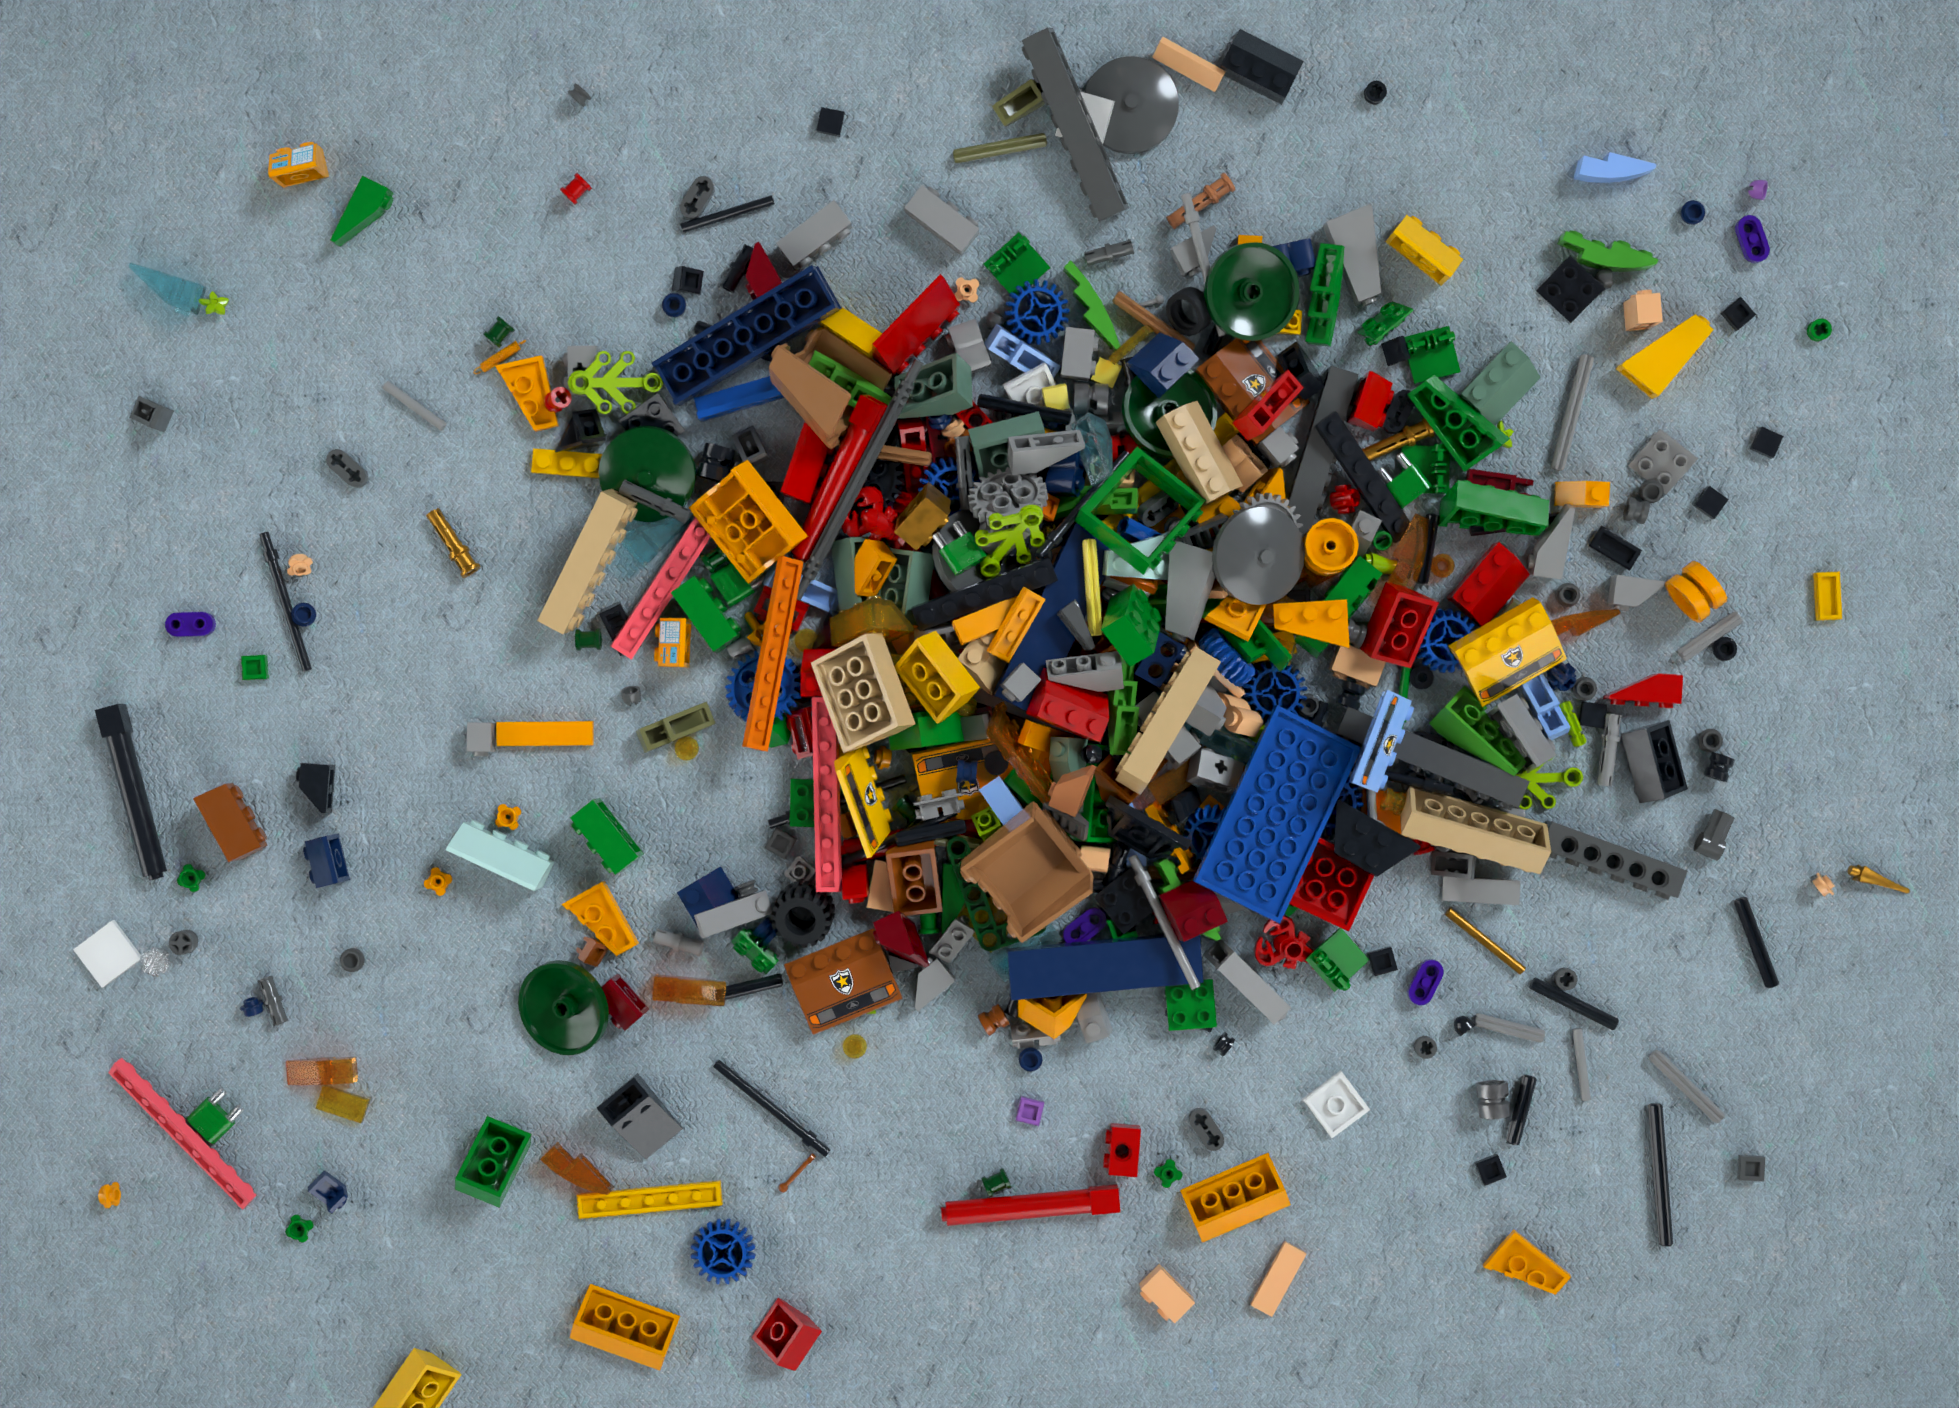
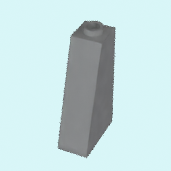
[1323,204,1381,307]
[1165,540,1216,642]
[1203,939,1291,1025]

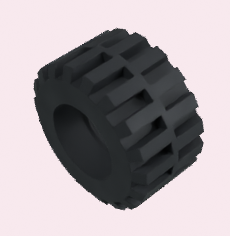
[771,880,835,948]

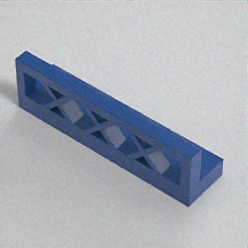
[694,376,785,422]

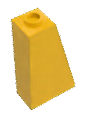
[818,307,882,359]
[1616,314,1714,399]

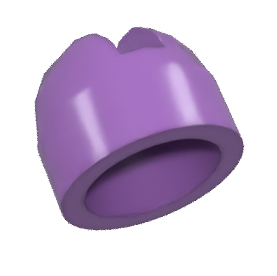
[1748,180,1768,200]

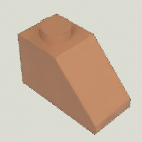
[1048,765,1096,817]

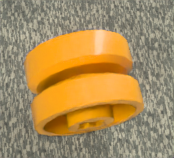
[1303,518,1359,577]
[1665,561,1727,623]

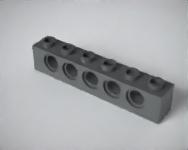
[1545,820,1688,900]

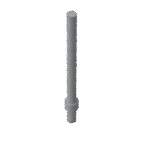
[1181,193,1226,336]
[1128,854,1200,990]

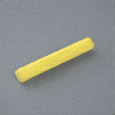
[1082,539,1103,636]

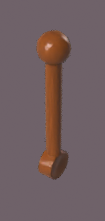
[779,1153,816,1193]

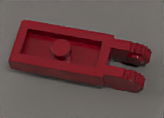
[1466,469,1534,496]

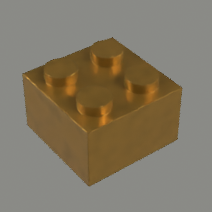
[894,482,951,551]

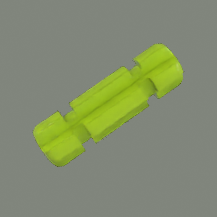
[1559,701,1587,747]

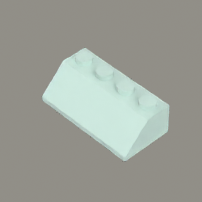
[446,820,554,891]

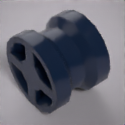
[956,758,978,784]
[752,916,777,947]

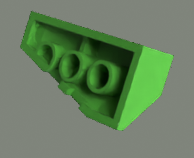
[1429,685,1526,776]

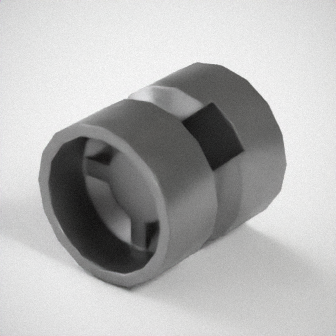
[1073,383,1109,415]
[1476,1080,1511,1119]

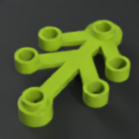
[568,351,663,414]
[975,505,1045,577]
[1497,758,1583,810]

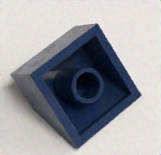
[1126,332,1199,399]
[303,833,350,888]
[677,866,739,930]

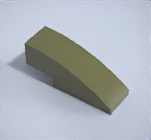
[992,79,1045,127]
[636,701,716,753]

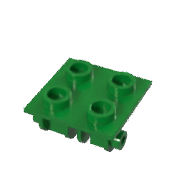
[983,232,1051,295]
[1357,301,1414,346]
[1404,326,1461,384]
[1401,444,1450,494]
[790,778,815,827]
[731,928,779,974]
[1305,928,1369,992]
[1165,979,1217,1031]

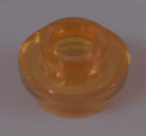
[1431,554,1455,578]

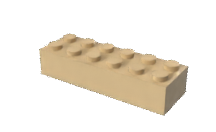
[537,489,638,634]
[1115,647,1221,795]
[1400,786,1551,874]

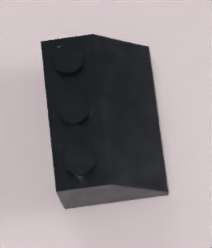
[1220,29,1304,105]
[1621,720,1688,803]

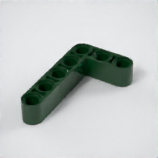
[946,835,1047,951]

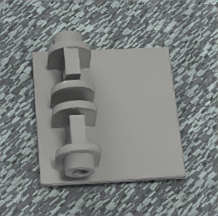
[1628,429,1698,494]

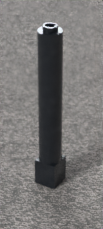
[95,704,167,881]

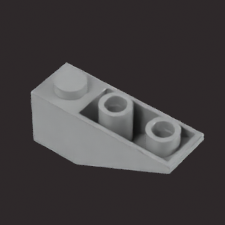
[1046,651,1124,692]

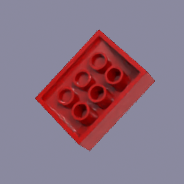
[872,274,960,376]
[1289,838,1374,931]

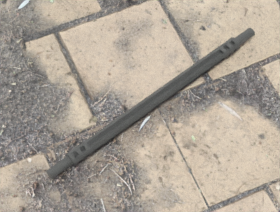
[797,359,924,600]

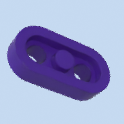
[1735,215,1770,263]
[165,612,216,637]
[1063,907,1107,943]
[1407,959,1444,1005]

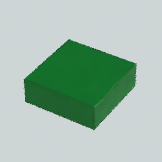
[241,655,269,680]

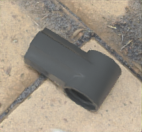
[1693,809,1735,861]

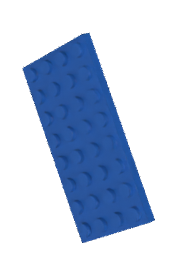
[1192,705,1361,924]

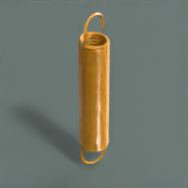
[473,340,526,374]

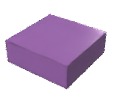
[1016,1096,1045,1126]

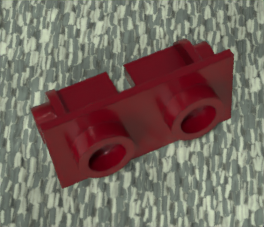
[922,416,948,463]

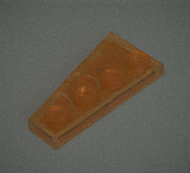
[986,701,1053,804]

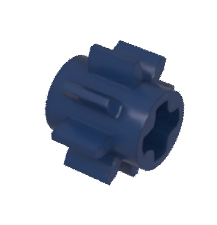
[1546,662,1576,691]

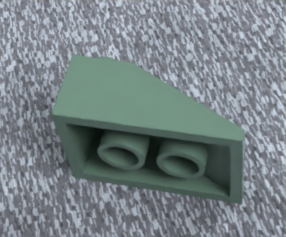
[895,353,973,418]

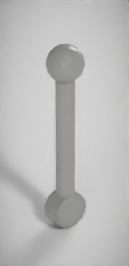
[1116,295,1164,317]

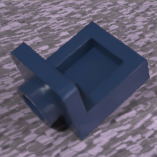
[308,1170,348,1214]

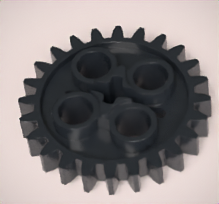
[831,439,905,517]

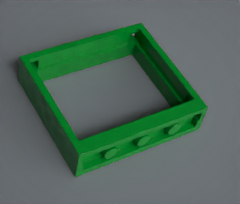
[1075,447,1206,575]

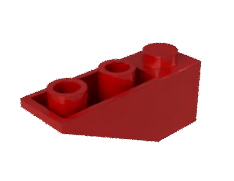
[1603,673,1683,708]
[842,863,870,904]

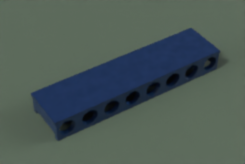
[651,265,842,406]
[992,522,1110,711]
[1006,934,1203,1000]

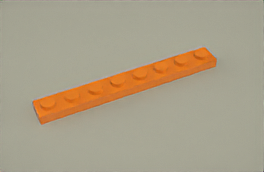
[742,556,804,752]

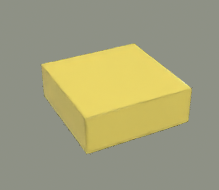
[1091,357,1122,389]
[1042,383,1070,410]

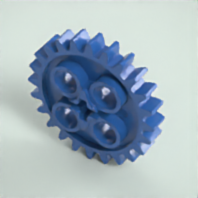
[725,651,802,724]

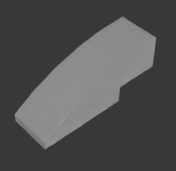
[1441,876,1520,905]

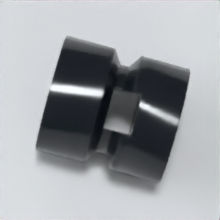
[696,443,735,482]

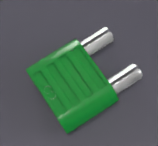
[1377,452,1432,509]
[933,521,987,576]
[710,562,765,607]
[187,1088,244,1144]

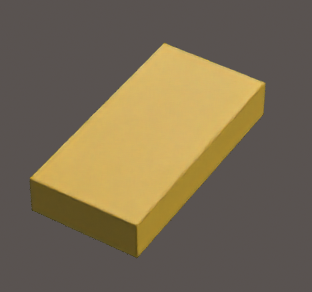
[1813,571,1842,621]

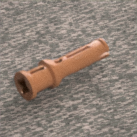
[1166,173,1236,229]

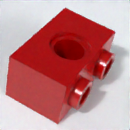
[1103,1123,1141,1177]

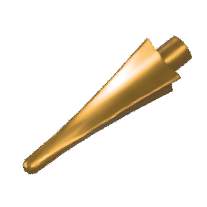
[1847,864,1910,894]

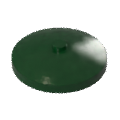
[1204,242,1299,341]
[1122,369,1217,459]
[599,426,696,522]
[518,960,609,1055]

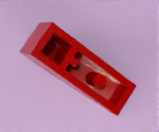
[1232,370,1304,441]
[896,417,929,494]

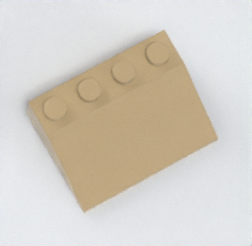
[811,633,915,754]

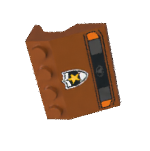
[1195,339,1310,446]
[784,928,903,1035]

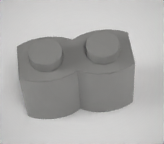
[945,319,991,373]

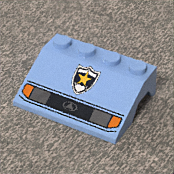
[1349,690,1414,793]

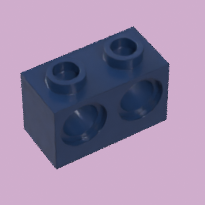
[1134,631,1186,688]

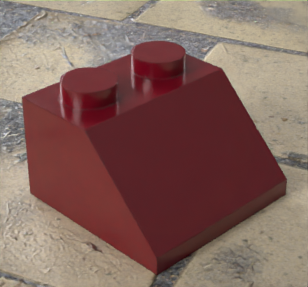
[745,242,782,300]
[1159,880,1228,942]
[873,911,930,968]
[602,974,649,1031]

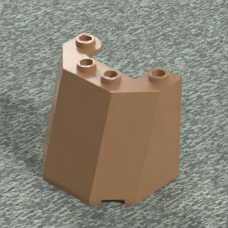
[769,326,892,449]
[960,801,1093,943]

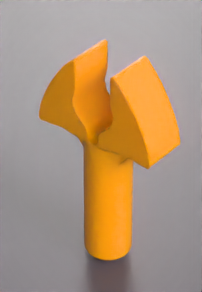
[744,612,766,646]

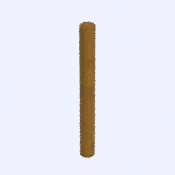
[1445,908,1526,975]

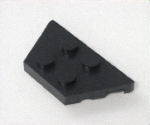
[1105,795,1191,859]
[1334,799,1421,877]

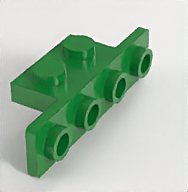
[1217,595,1292,671]

